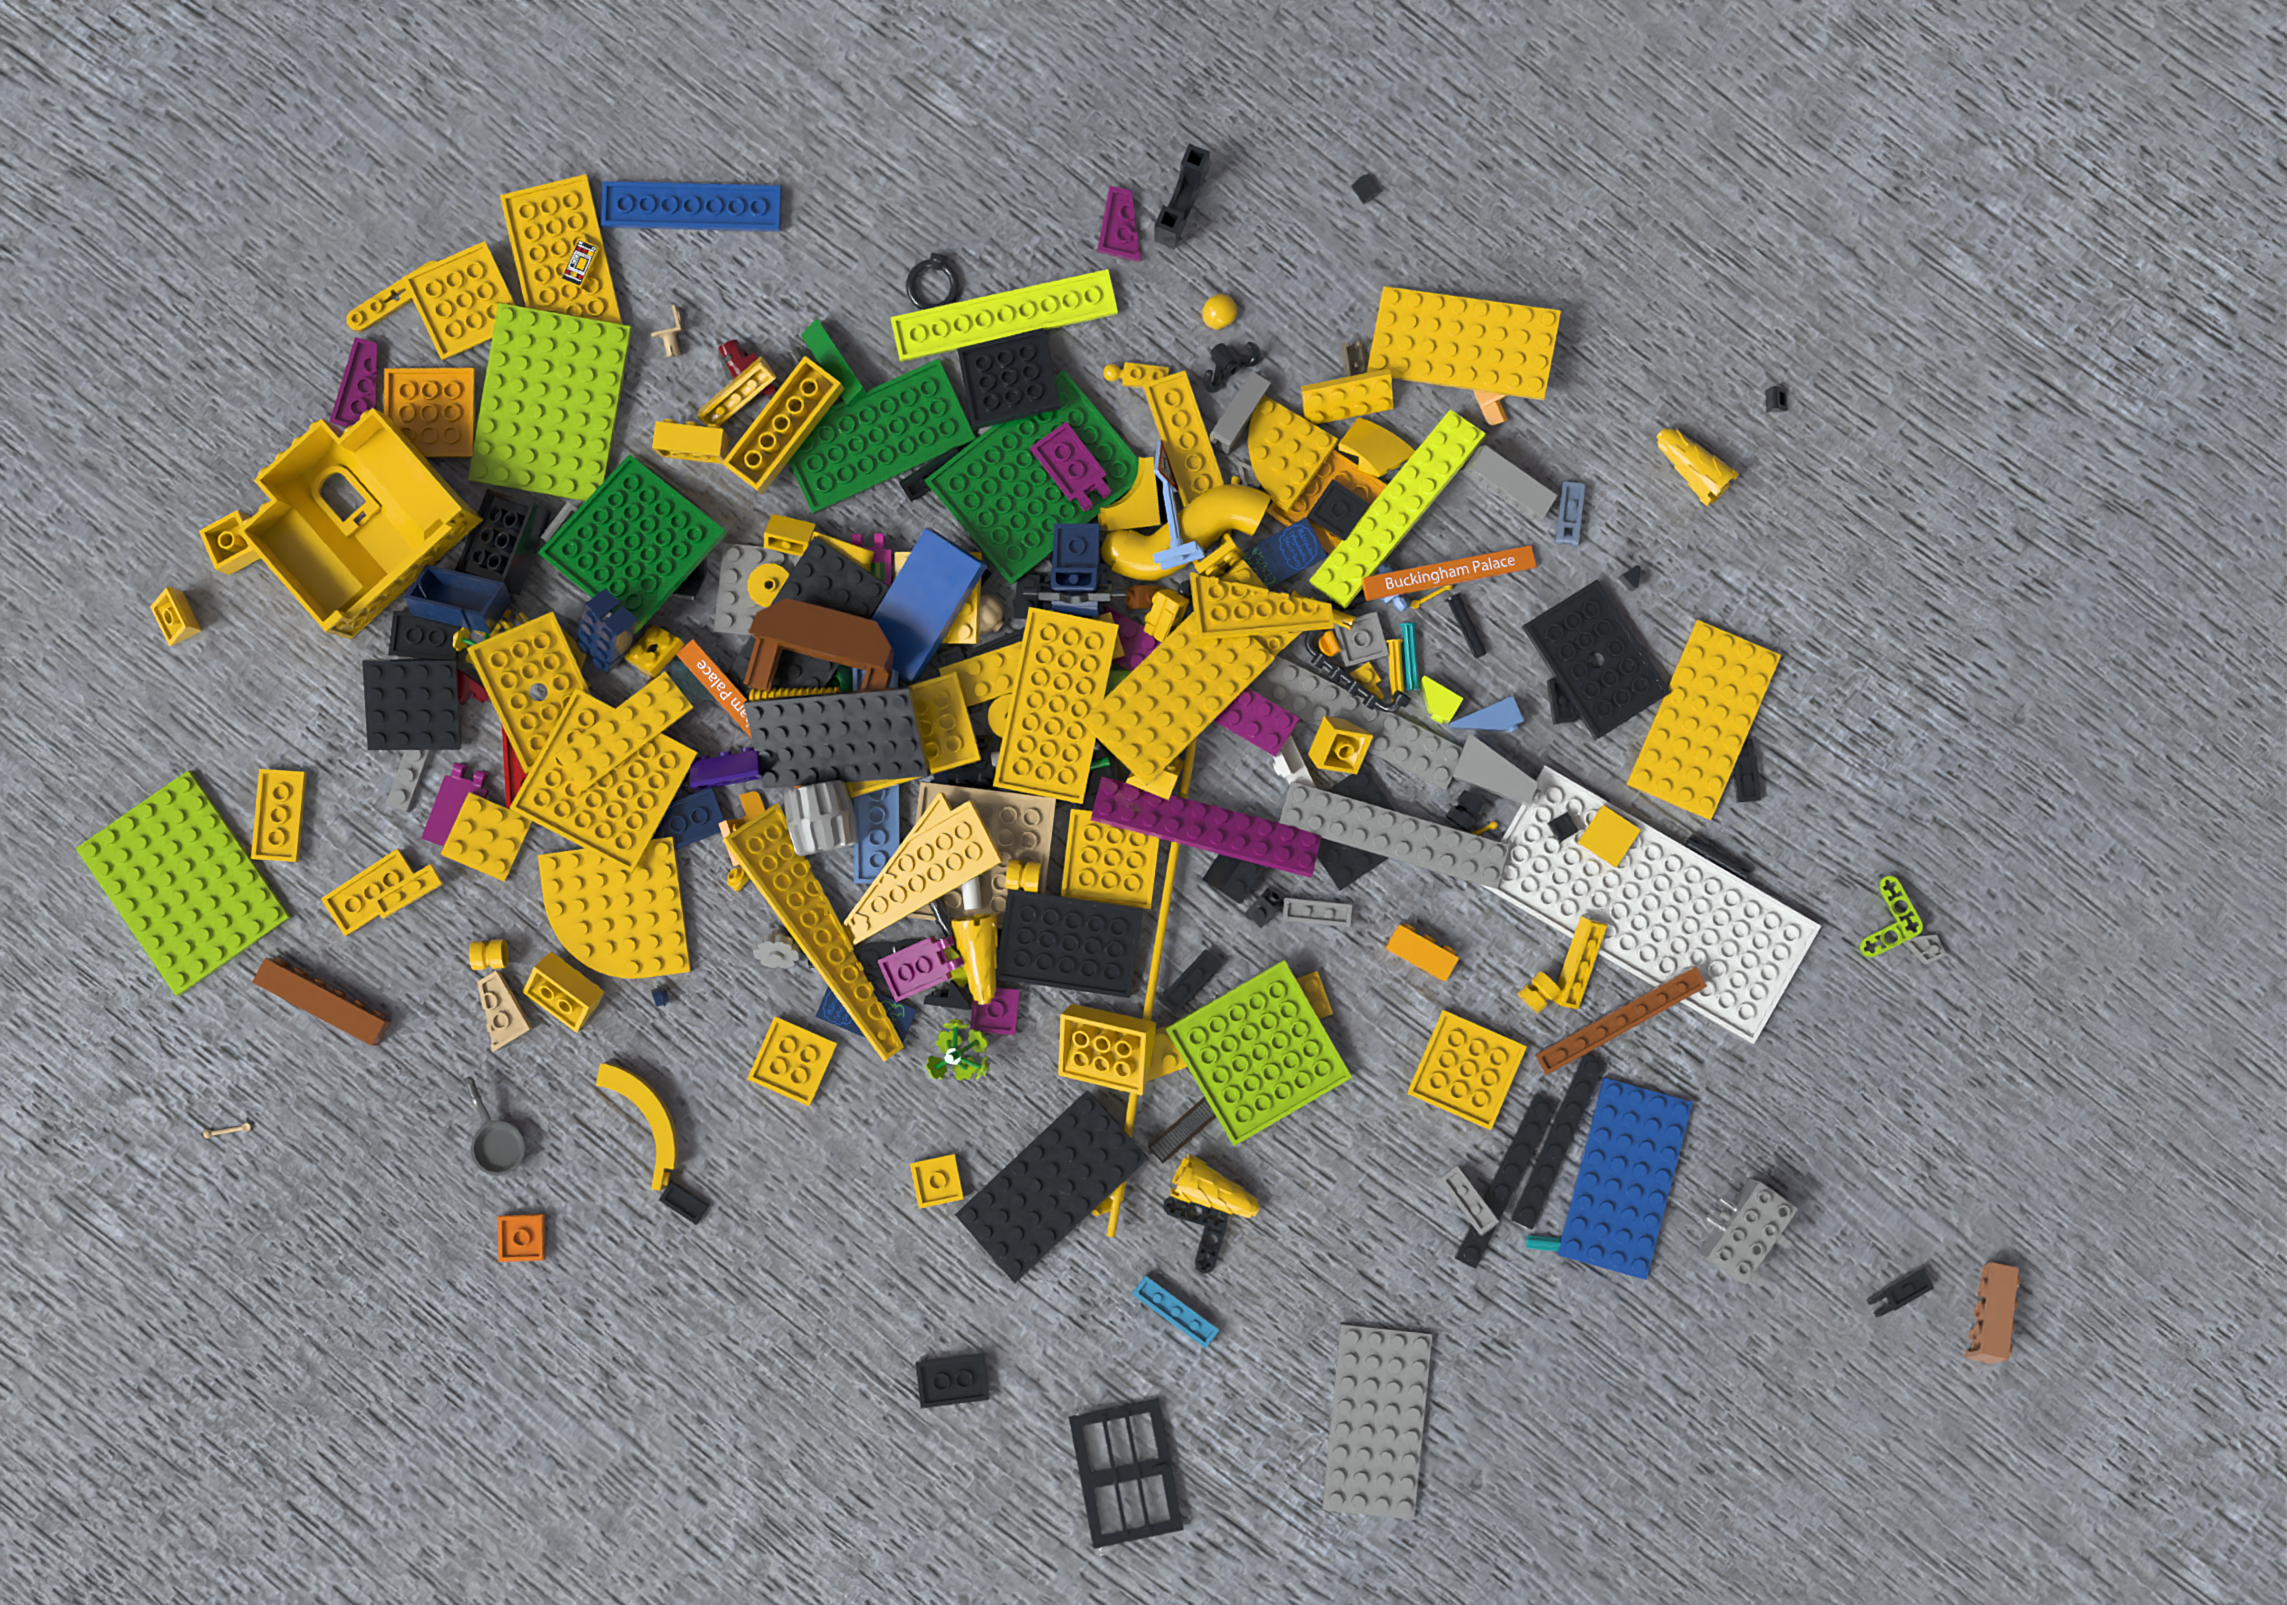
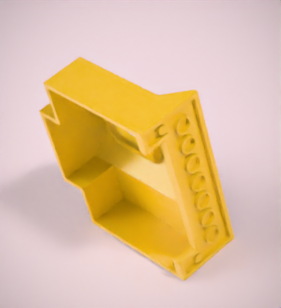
[237,408,484,640]

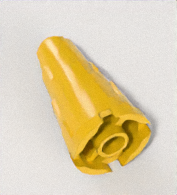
[1656,427,1739,507]
[951,913,998,1004]
[1169,1153,1260,1218]

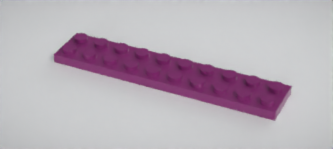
[1102,606,1300,758]
[1091,777,1321,878]

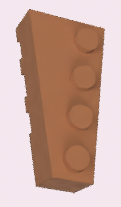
[1965,1262,2020,1364]

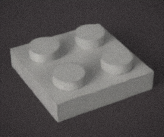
[1333,612,1389,668]

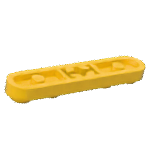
[346,261,437,332]

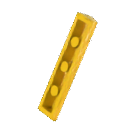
[697,356,776,426]
[1552,916,1608,1010]

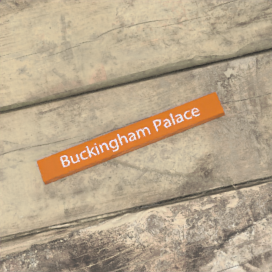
[1361,545,1537,601]
[676,639,801,789]

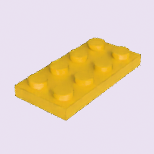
[1301,368,1393,425]
[251,769,307,862]
[321,849,415,937]

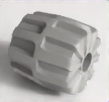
[784,780,858,856]

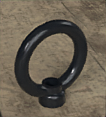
[906,253,959,310]

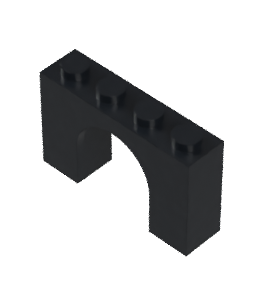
[1154,143,1210,249]

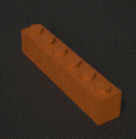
[252,956,391,1046]

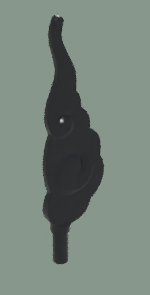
[808,935,955,982]

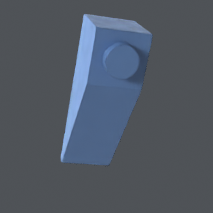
[1448,696,1524,733]

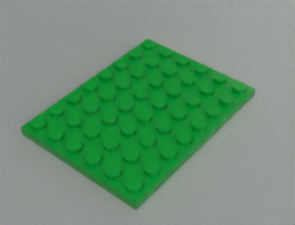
[925,370,1139,586]

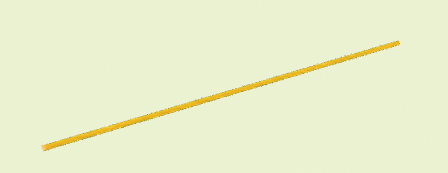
[1106,477,1240,1238]

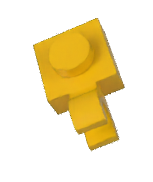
[1350,662,1384,700]

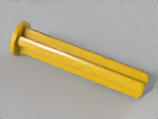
[1385,639,1404,707]

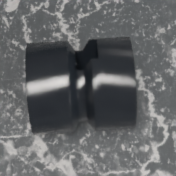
[1445,790,1488,832]

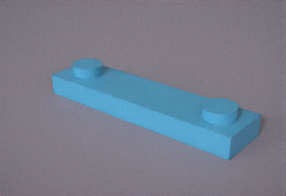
[1132,1274,1219,1348]

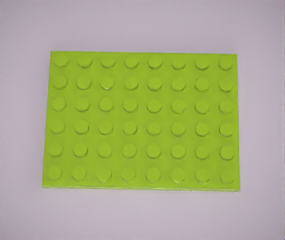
[468,303,632,501]
[75,770,292,996]

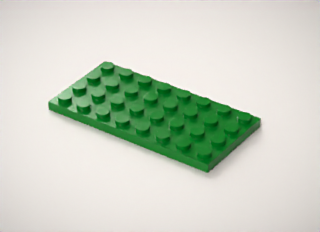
[789,358,976,515]

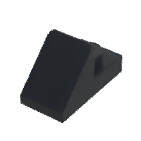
[924,980,971,1010]

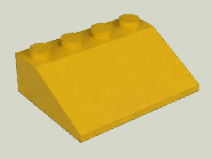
[1058,1004,1156,1095]

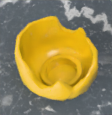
[1201,294,1238,330]

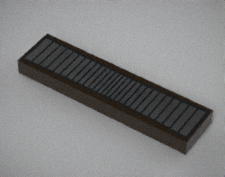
[1148,1096,1216,1164]

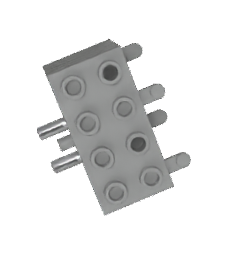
[1697,1178,1798,1287]

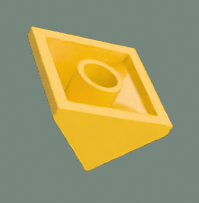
[150,587,202,646]

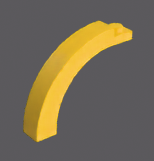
[596,1062,679,1191]

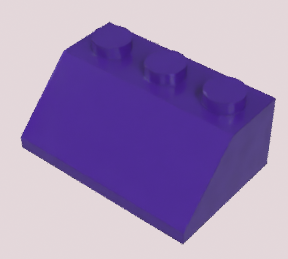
[690,747,763,790]

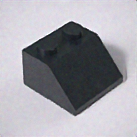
[1202,854,1265,905]

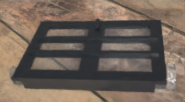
[1068,1398,1184,1556]

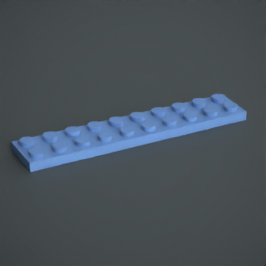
[853,668,900,884]

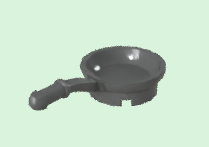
[464,1077,525,1176]

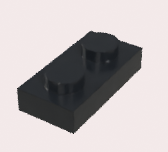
[1547,679,1577,725]

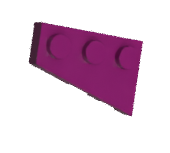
[1096,186,1141,262]

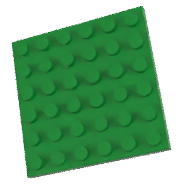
[538,454,727,634]

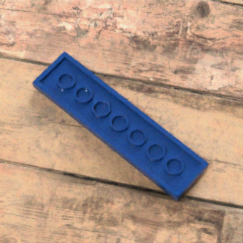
[601,181,782,232]

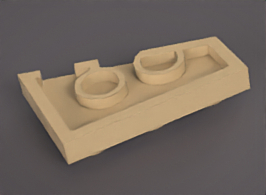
[477,970,533,1052]

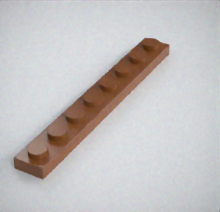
[1534,966,1707,1075]

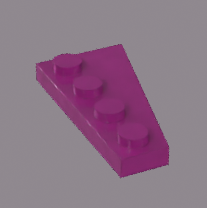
[329,337,378,428]

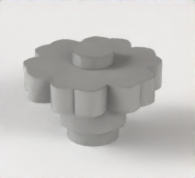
[753,928,800,968]

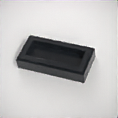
[659,1180,710,1225]

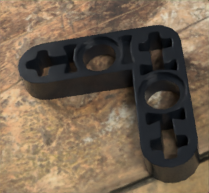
[1163,1196,1228,1274]

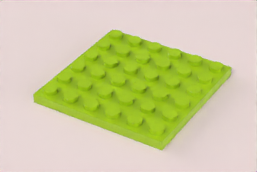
[1165,959,1352,1146]

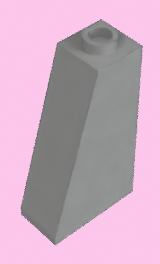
[1209,371,1271,455]
[1453,734,1541,807]

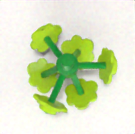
[925,1018,990,1081]

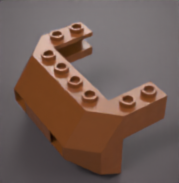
[744,598,894,692]

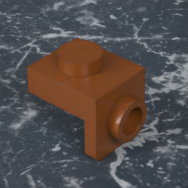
[1125,585,1161,611]

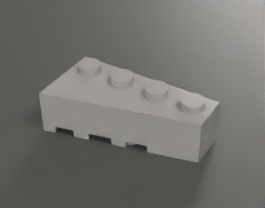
[1458,445,1558,520]

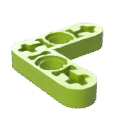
[1859,876,1923,958]

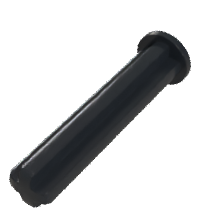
[1444,593,1486,659]

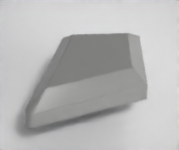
[1237,461,1267,493]
[1904,935,1946,965]

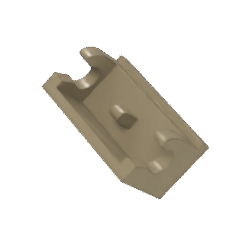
[1340,341,1367,377]

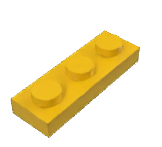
[371,864,444,919]

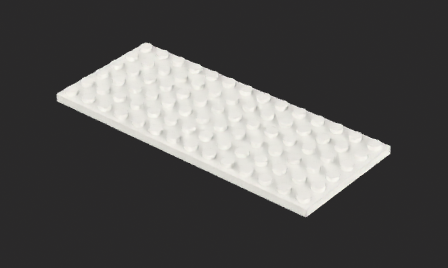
[1479,766,1821,1044]

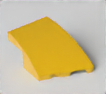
[1339,417,1415,477]

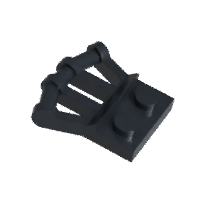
[1013,574,1052,620]

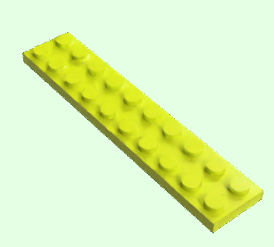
[890,269,1118,362]
[1309,409,1486,609]

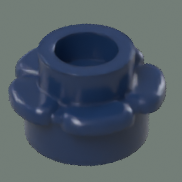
[651,985,669,1007]

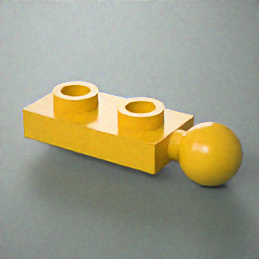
[1103,362,1169,389]

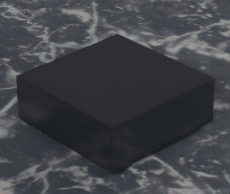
[1547,812,1579,843]

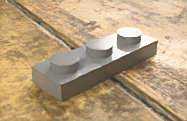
[385,750,432,812]
[1282,898,1352,928]
[1439,1166,1500,1236]

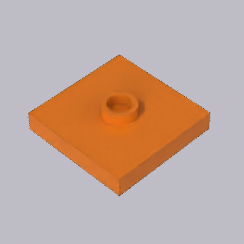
[497,1214,546,1262]

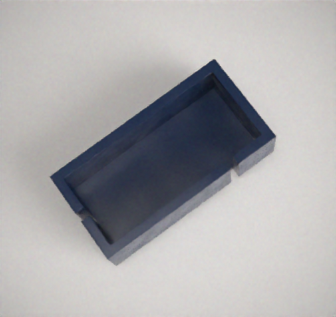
[404,564,512,634]
[576,588,638,674]

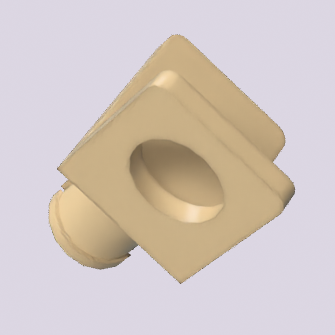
[651,304,684,357]

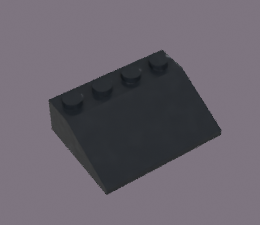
[455,489,552,595]

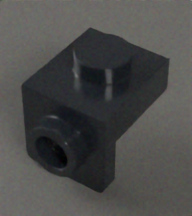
[1245,888,1284,928]

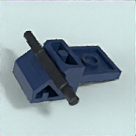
[1023,523,1127,618]

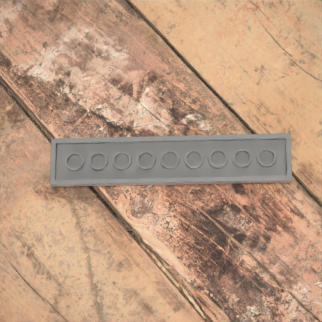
[1247,655,1464,790]
[1279,781,1510,889]

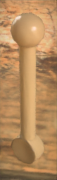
[203,1123,252,1139]

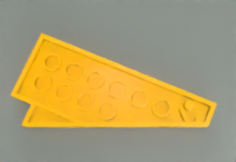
[841,792,1004,947]

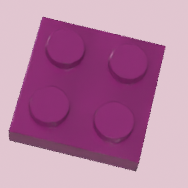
[970,987,1020,1035]

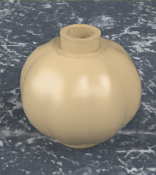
[979,594,1004,635]

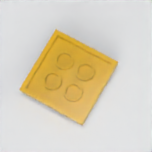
[441,792,532,882]
[747,1016,838,1107]

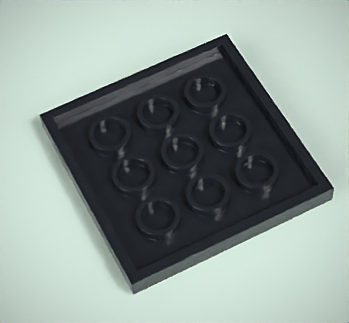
[957,328,1061,430]
[362,659,462,750]
[1317,766,1395,891]

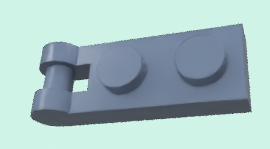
[1554,481,1585,547]

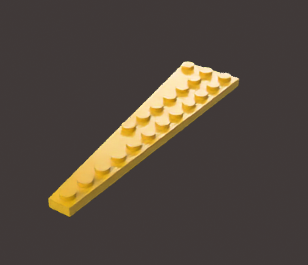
[723,802,904,1062]

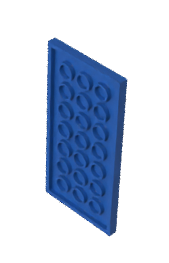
[1557,1078,1693,1280]

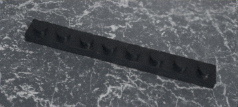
[1510,1054,1606,1230]
[1454,1094,1556,1269]

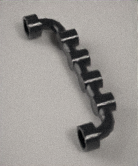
[1304,629,1411,713]

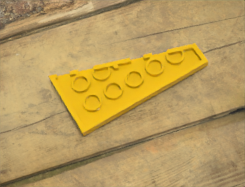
[1190,572,1334,640]

